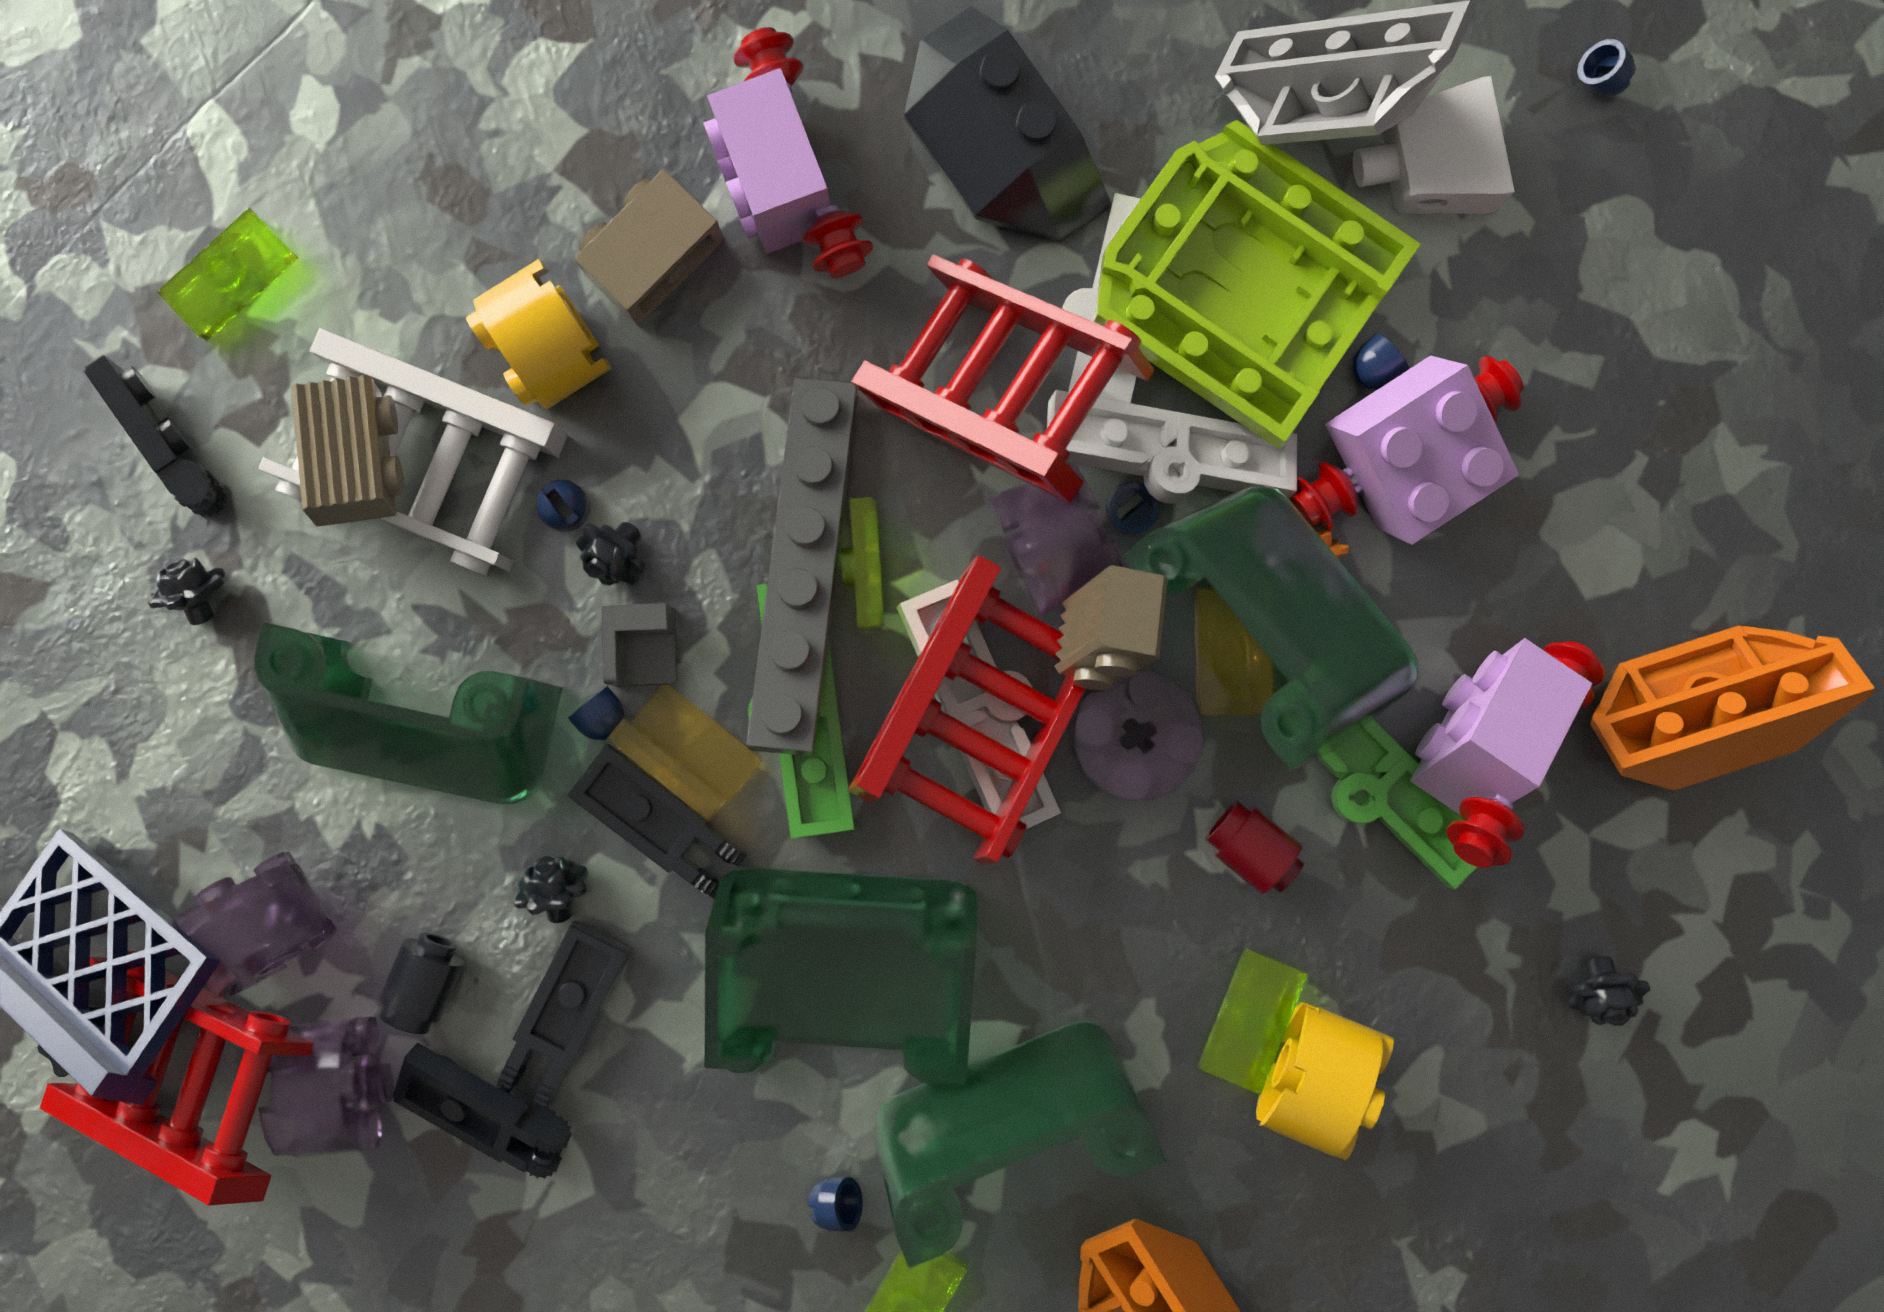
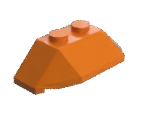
[1590,625,1875,791]
[1078,1218,1240,1312]

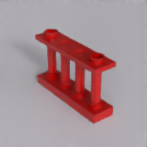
[851,255,1155,504]
[847,555,1086,865]
[39,950,314,1206]

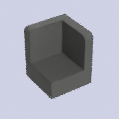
[601,603,678,687]

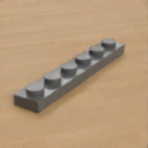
[746,378,858,757]

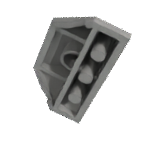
[1215,0,1474,145]

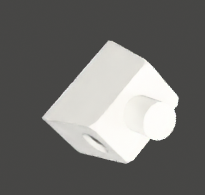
[1353,76,1515,214]

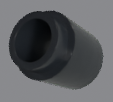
[379,932,465,1034]

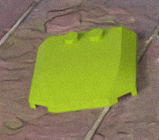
[1094,120,1421,449]

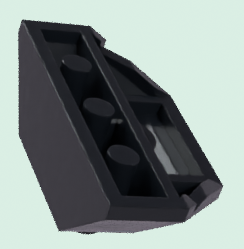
[904,6,1112,242]

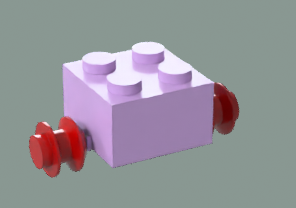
[703,27,873,278]
[1290,356,1524,545]
[1410,638,1605,868]

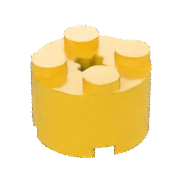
[466,258,612,410]
[1256,1002,1394,1161]

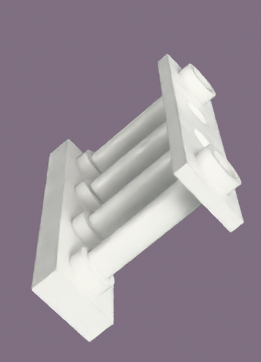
[258,328,568,576]

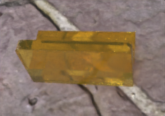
[1194,582,1273,716]
[607,684,761,820]

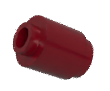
[1205,800,1304,894]

